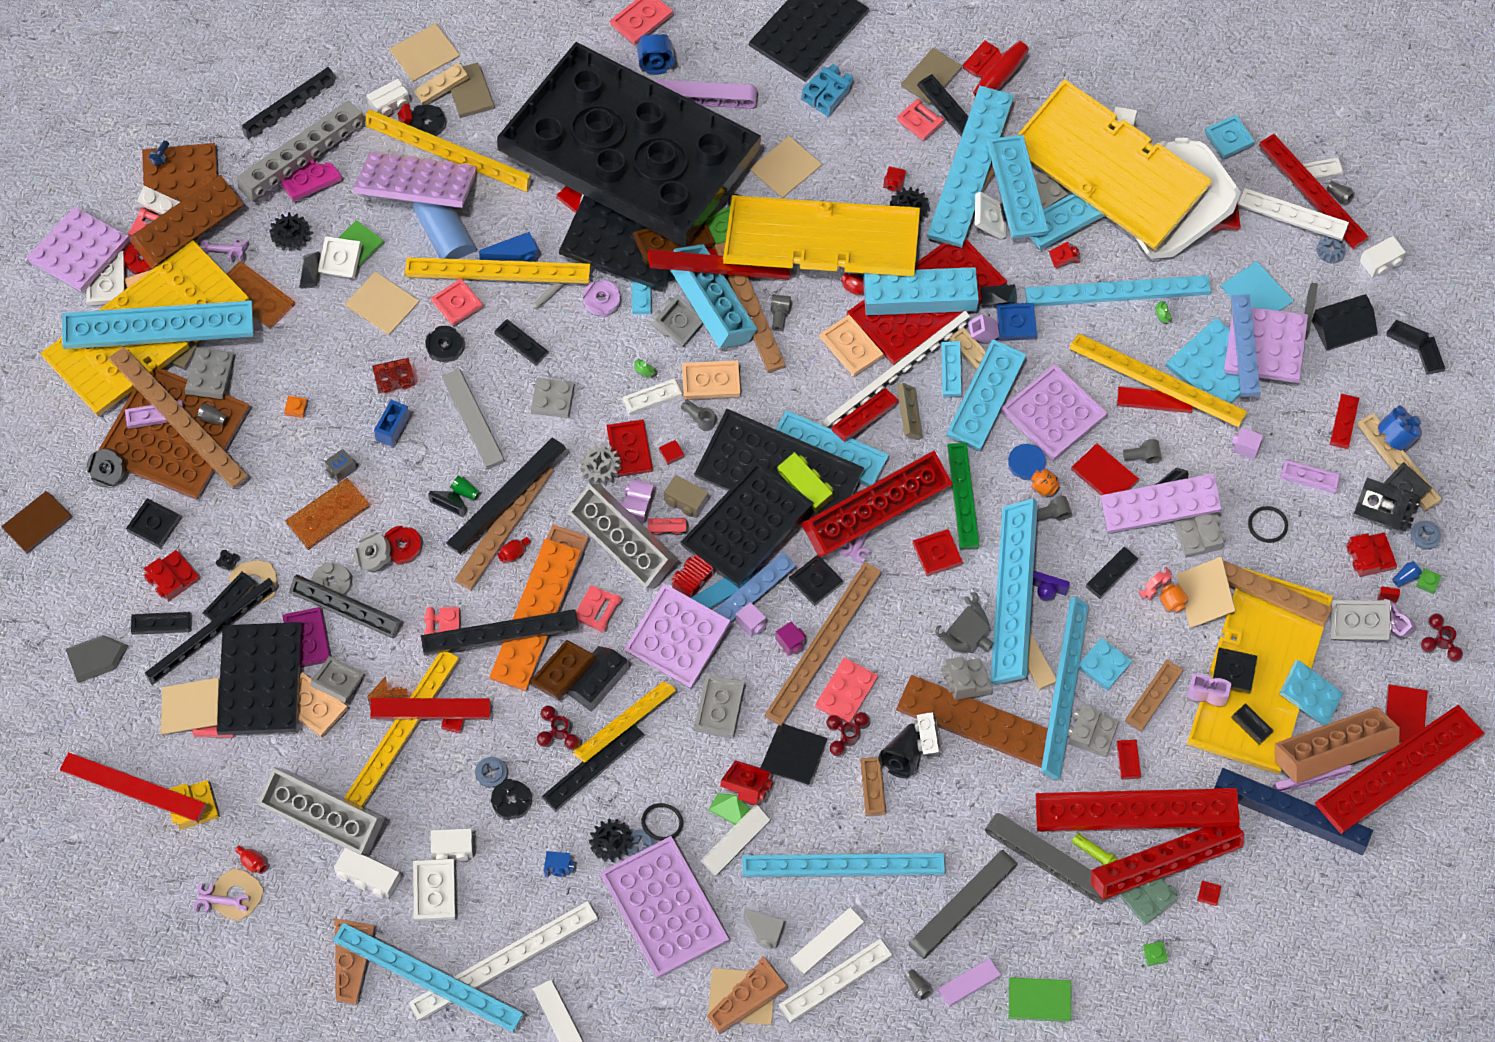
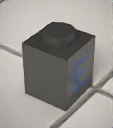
[325,449,356,483]

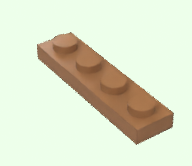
[1125,659,1183,732]

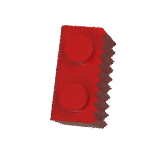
[671,554,714,598]

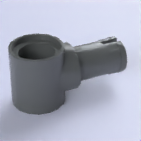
[770,294,791,331]
[680,399,715,431]
[1123,439,1162,464]
[1037,496,1072,521]

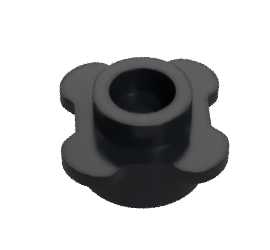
[216,550,238,571]

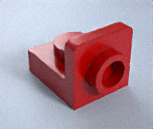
[883,166,906,192]

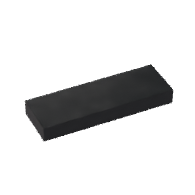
[494,319,549,366]
[202,571,257,621]
[131,612,191,635]

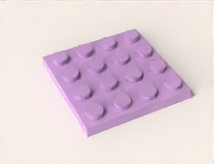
[26,206,130,292]
[1224,308,1308,383]
[1001,364,1108,461]
[624,583,731,689]

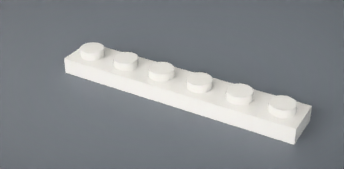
[1238,188,1349,241]
[779,939,892,1023]

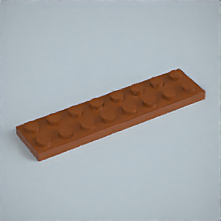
[896,674,1048,768]

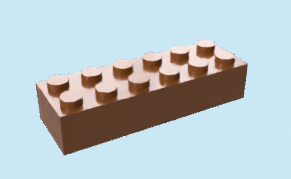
[130,175,243,269]

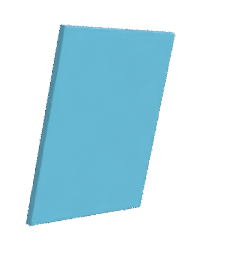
[1220,261,1294,311]

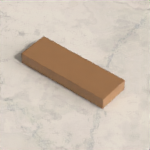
[860,757,886,816]

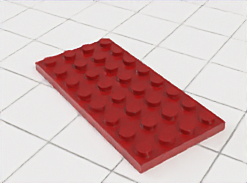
[846,238,1007,365]

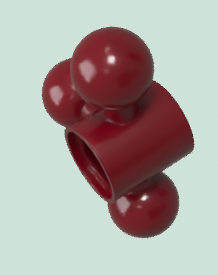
[1421,613,1463,662]
[537,705,580,750]
[826,712,870,756]

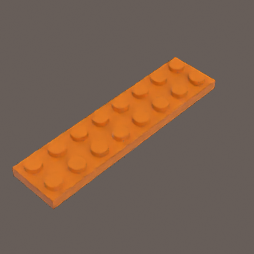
[489,539,581,692]

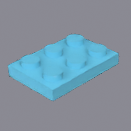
[1279,660,1343,726]

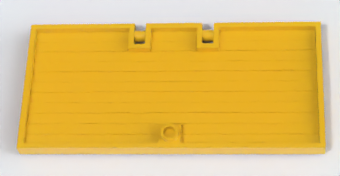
[1018,79,1212,251]
[723,195,920,276]
[40,240,250,417]
[1186,567,1333,775]

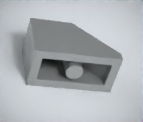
[744,908,784,949]

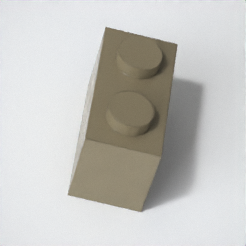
[664,475,708,518]

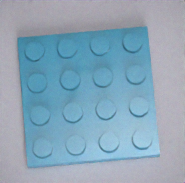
[1165,318,1240,404]

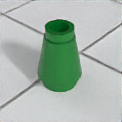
[450,475,480,501]

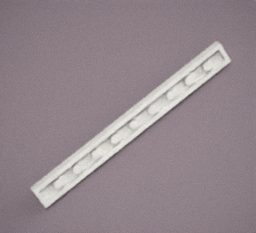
[822,311,970,428]
[409,901,598,1022]

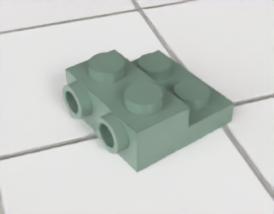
[1119,877,1177,926]

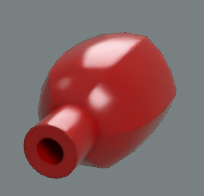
[840,273,864,295]
[497,537,530,563]
[235,845,268,874]

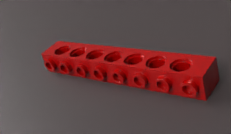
[1091,826,1244,900]

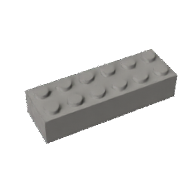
[567,483,678,589]
[257,767,385,855]

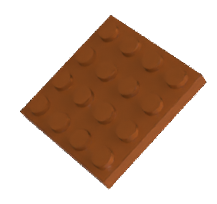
[142,143,217,214]

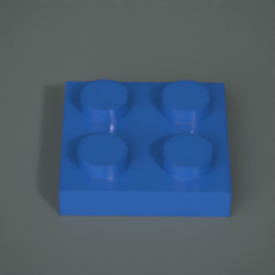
[996,303,1037,340]

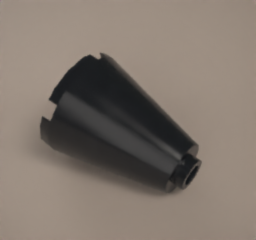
[878,723,921,779]

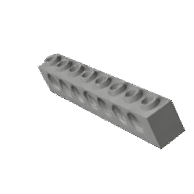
[237,101,363,201]

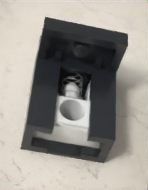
[1354,477,1421,532]

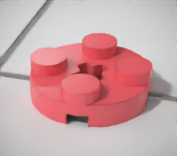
[1139,567,1172,600]

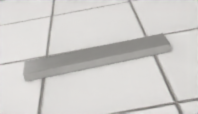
[442,369,504,470]

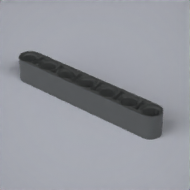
[984,813,1105,904]
[908,850,1018,960]

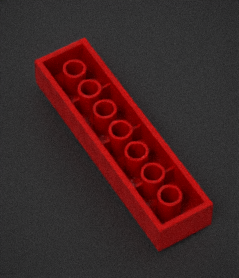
[801,450,953,557]

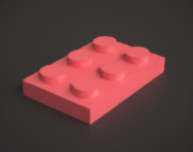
[610,0,673,46]
[815,657,878,723]

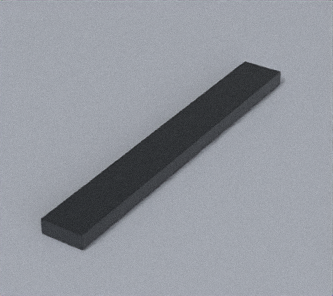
[446,437,566,554]
[145,578,276,685]
[421,609,579,656]

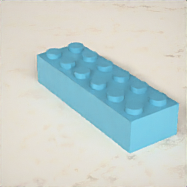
[670,244,757,348]
[863,268,978,315]

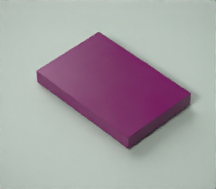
[282,607,330,668]

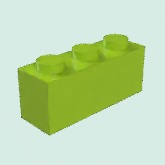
[777,452,833,513]

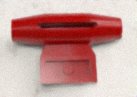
[962,40,1029,97]

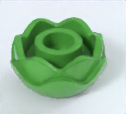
[1155,301,1172,323]
[634,358,656,378]

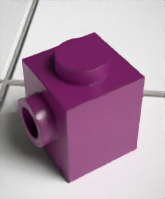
[775,621,806,656]

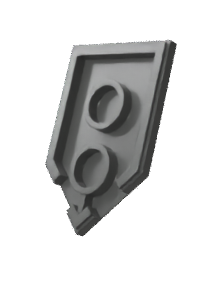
[66,635,128,683]

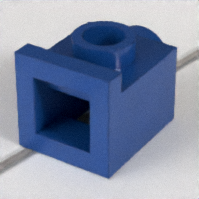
[544,851,574,877]

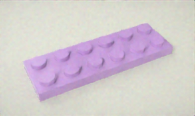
[1100,473,1222,533]

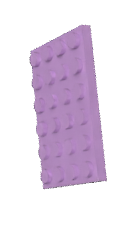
[353,152,477,208]
[600,836,729,979]

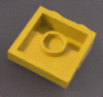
[168,780,219,830]

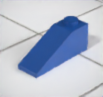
[478,231,539,262]

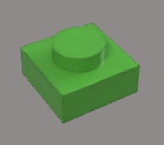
[1416,568,1442,595]
[1143,941,1168,966]

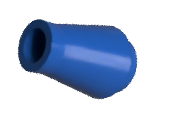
[1392,561,1422,587]

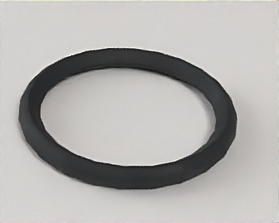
[1248,506,1288,543]
[641,803,683,841]

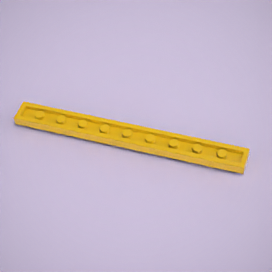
[366,109,531,192]
[405,257,591,284]
[1070,333,1248,427]
[344,652,459,807]

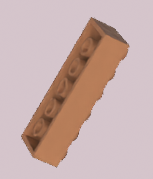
[1275,707,1399,784]

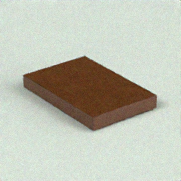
[1,491,72,554]
[529,640,596,701]

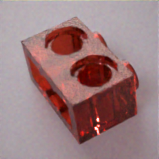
[372,357,415,394]

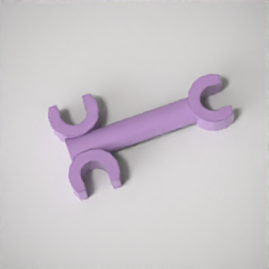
[199,238,248,262]
[839,531,869,564]
[193,883,249,914]

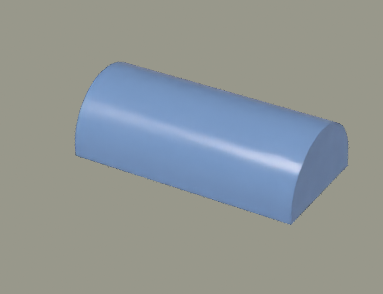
[413,201,477,259]

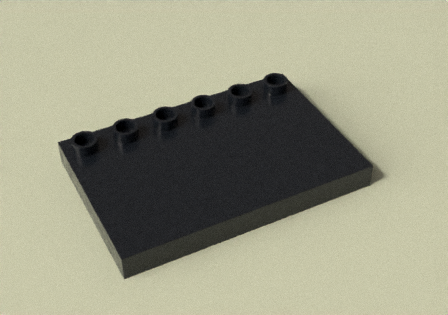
[497,42,761,247]

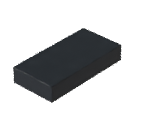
[1386,319,1429,350]
[1418,336,1446,375]
[1231,703,1274,745]

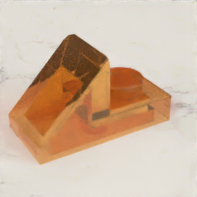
[368,677,409,706]

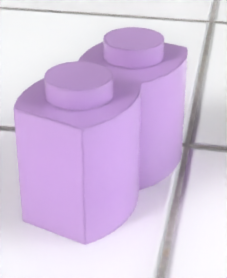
[621,479,654,523]
[1384,599,1417,638]
[1187,674,1231,706]

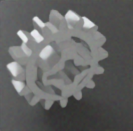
[579,444,621,485]

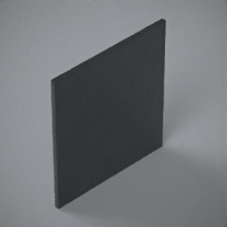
[760,724,828,785]

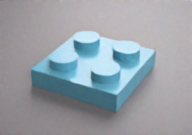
[1205,115,1255,159]
[1078,638,1132,691]

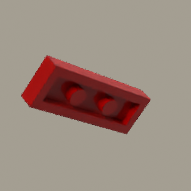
[1329,393,1360,449]

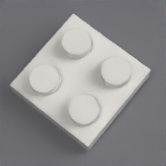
[975,192,1006,239]
[318,236,362,279]

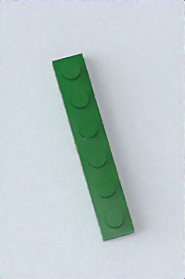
[947,443,979,549]

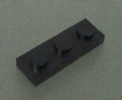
[1086,547,1139,599]

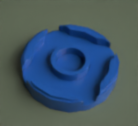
[1008,444,1046,480]

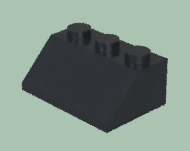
[1312,294,1378,351]
[566,646,629,712]

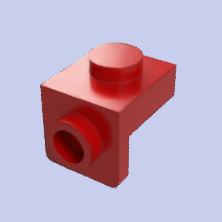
[1049,241,1080,269]

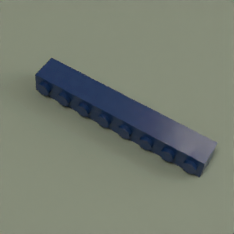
[1214,768,1373,855]

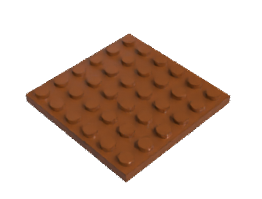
[98,367,250,500]

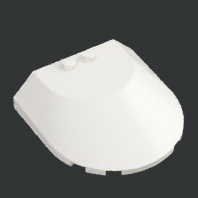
[1135,138,1241,259]

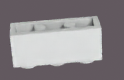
[334,848,401,899]

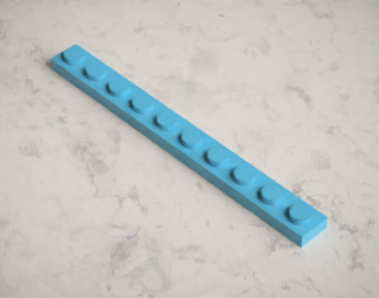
[1025,275,1211,307]
[1041,597,1089,780]
[742,853,945,877]
[333,923,523,1033]

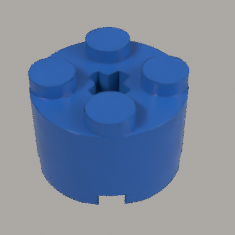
[637,34,675,75]
[1378,405,1422,451]

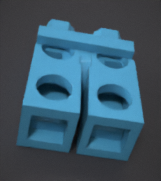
[801,64,853,117]

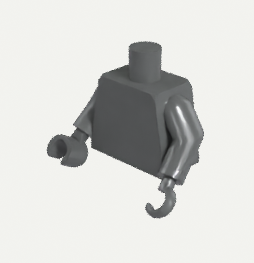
[935,592,994,653]

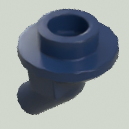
[148,140,170,166]

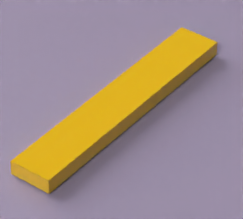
[573,681,676,762]

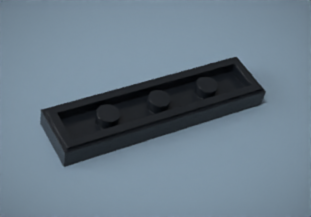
[917,74,969,137]

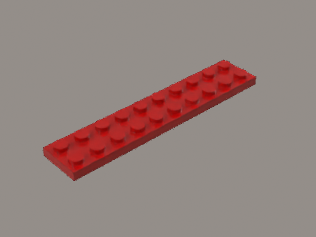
[1315,704,1485,834]
[1036,788,1240,831]

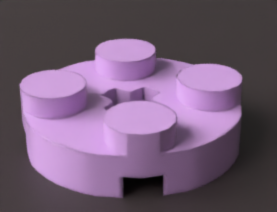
[583,280,620,317]

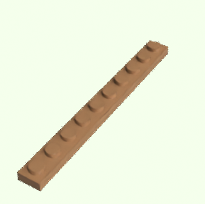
[109,347,248,490]
[765,562,881,727]

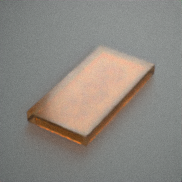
[226,261,295,329]
[285,478,370,550]

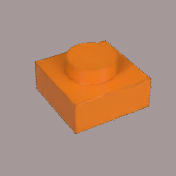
[284,395,307,418]

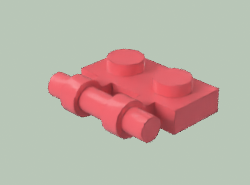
[424,607,460,635]

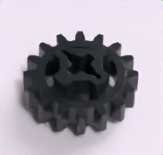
[890,187,929,222]
[269,212,310,251]
[589,818,633,862]

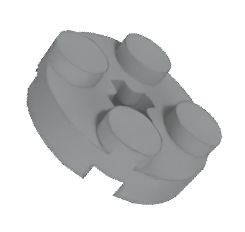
[354,532,391,572]
[312,562,351,595]

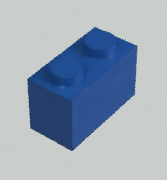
[374,399,410,447]

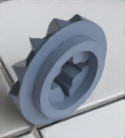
[1316,236,1346,263]
[1410,521,1442,549]
[475,757,507,788]
[626,829,656,857]

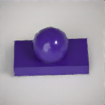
[1033,570,1070,601]

